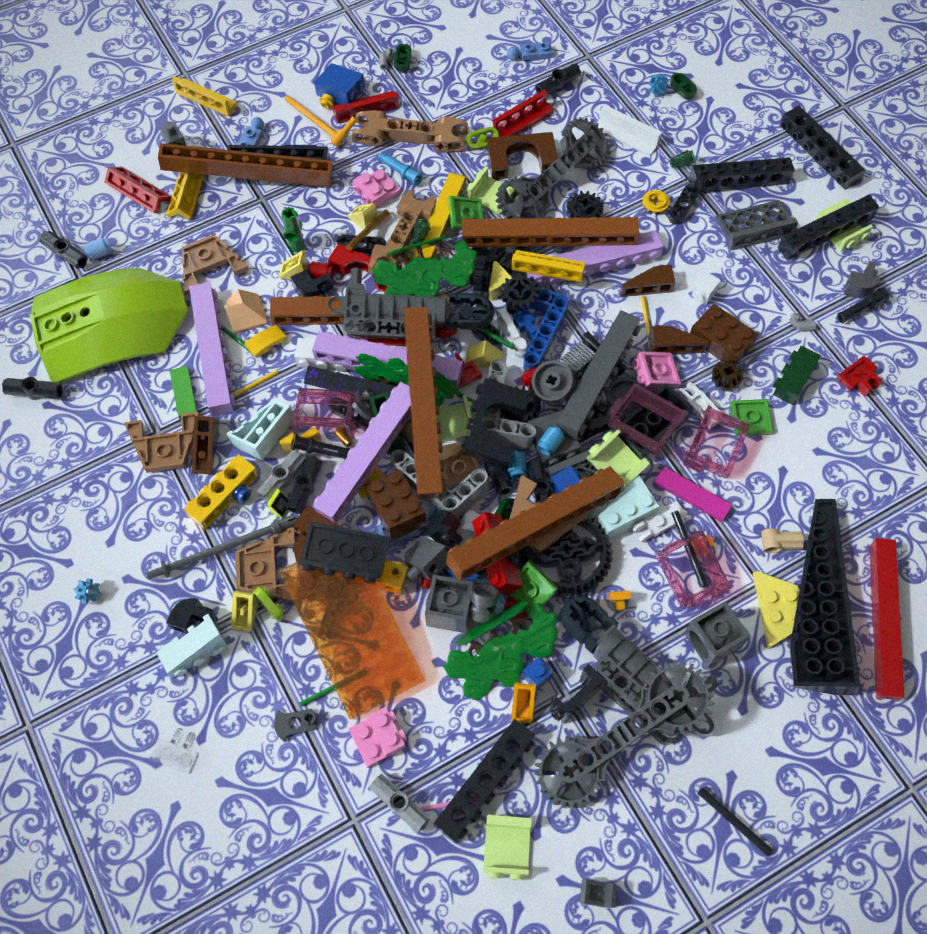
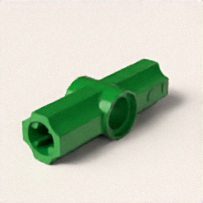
[281,207,305,252]

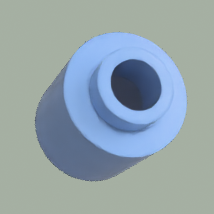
[84,238,112,260]

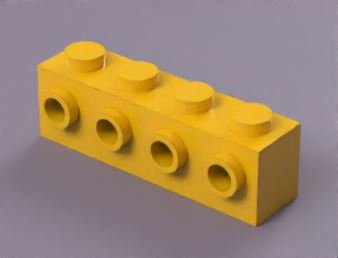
[335,558,409,595]

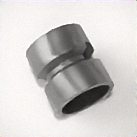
[468,584,499,623]

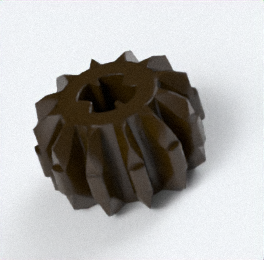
[711,359,743,392]

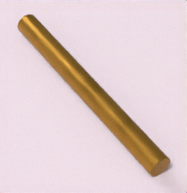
[346,209,390,251]

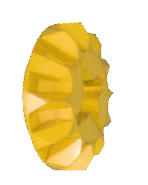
[642,190,670,214]

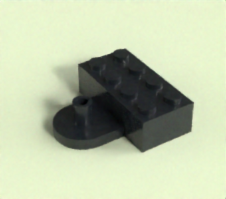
[606,377,694,460]

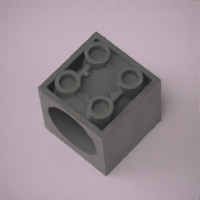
[425,575,474,633]
[684,601,750,668]

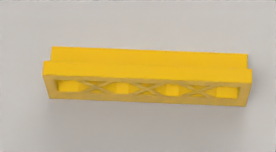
[172,76,238,117]
[166,172,204,220]
[511,250,585,283]

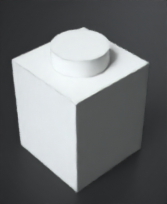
[691,272,721,304]

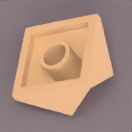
[224,289,268,334]
[439,442,480,490]

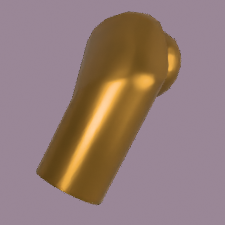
[335,419,353,448]

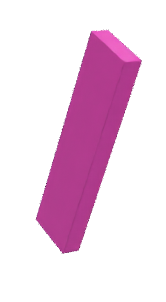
[654,467,732,522]

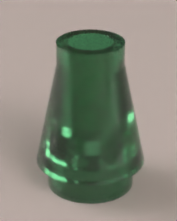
[669,149,695,168]
[412,219,431,244]

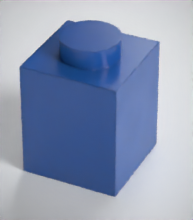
[549,465,581,494]
[522,657,553,692]

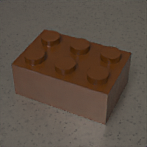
[690,304,758,365]
[365,469,427,541]

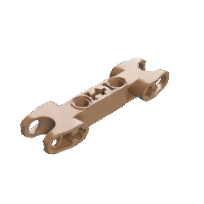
[352,110,468,153]
[368,189,437,274]

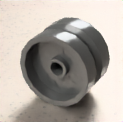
[532,360,577,407]

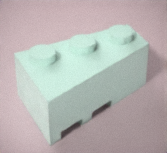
[227,399,296,461]
[596,475,659,539]
[156,614,227,678]

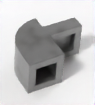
[843,261,880,298]

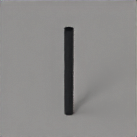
[671,510,708,587]
[697,787,773,856]

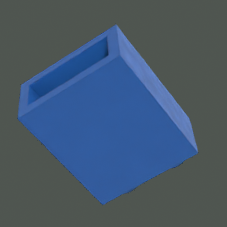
[314,63,366,105]

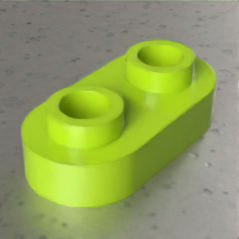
[466,127,499,148]
[252,587,285,623]

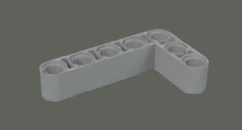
[483,359,536,448]
[390,449,490,519]

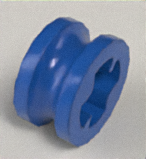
[232,485,252,504]

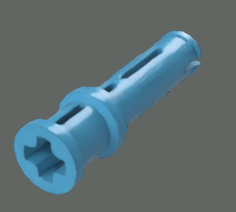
[378,151,423,186]

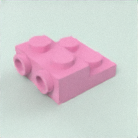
[353,169,401,208]
[632,351,681,391]
[349,707,407,768]

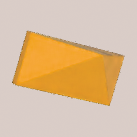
[511,683,536,724]

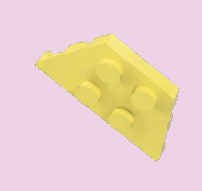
[753,571,799,648]

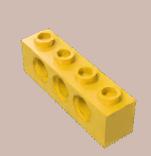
[184,454,258,530]

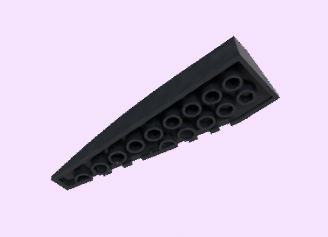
[790,499,860,695]

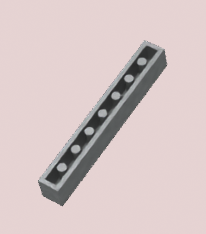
[556,310,641,441]

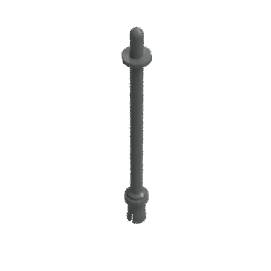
[145,514,296,579]

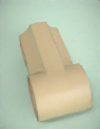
[761,528,804,553]

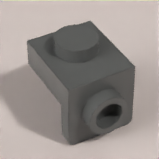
[579,879,617,908]

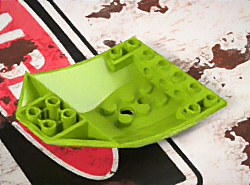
[30,268,189,383]

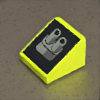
[267,489,288,518]

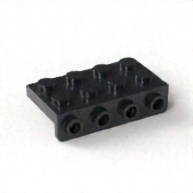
[298,522,390,584]

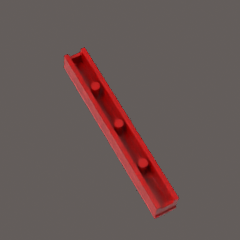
[869,538,905,702]

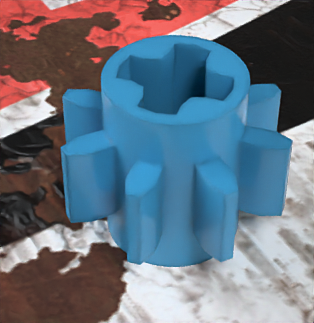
[649,74,669,96]
[73,578,101,604]

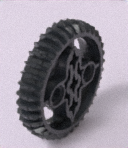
[519,513,613,598]

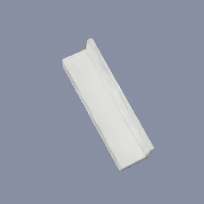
[597,105,662,156]

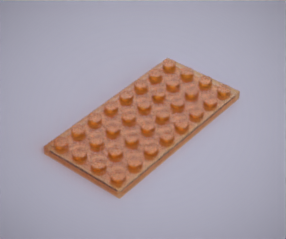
[279,561,426,720]

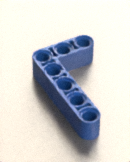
[519,286,569,371]

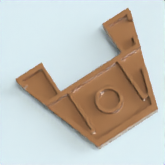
[182,234,249,295]
[124,412,199,473]
[509,475,588,553]
[235,527,299,603]

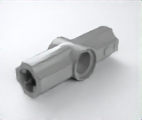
[256,450,306,502]
[369,773,430,833]

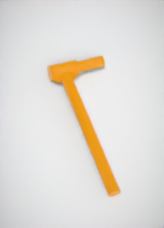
[285,95,357,148]

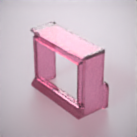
[608,383,687,455]
[291,388,356,439]
[683,405,751,479]
[654,530,731,608]

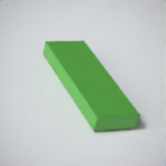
[170,366,197,419]

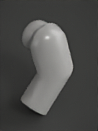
[379,48,395,70]
[790,313,816,331]

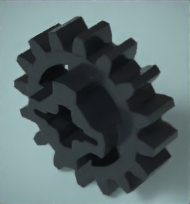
[566,191,603,218]
[470,255,490,295]
[500,272,540,311]
[501,386,541,423]

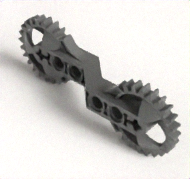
[495,117,612,219]
[534,660,715,809]

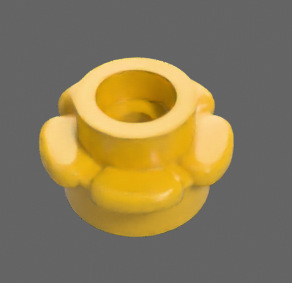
[319,94,335,109]

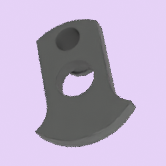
[352,388,375,421]
[274,709,317,742]

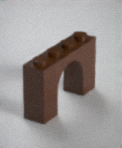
[487,132,558,180]

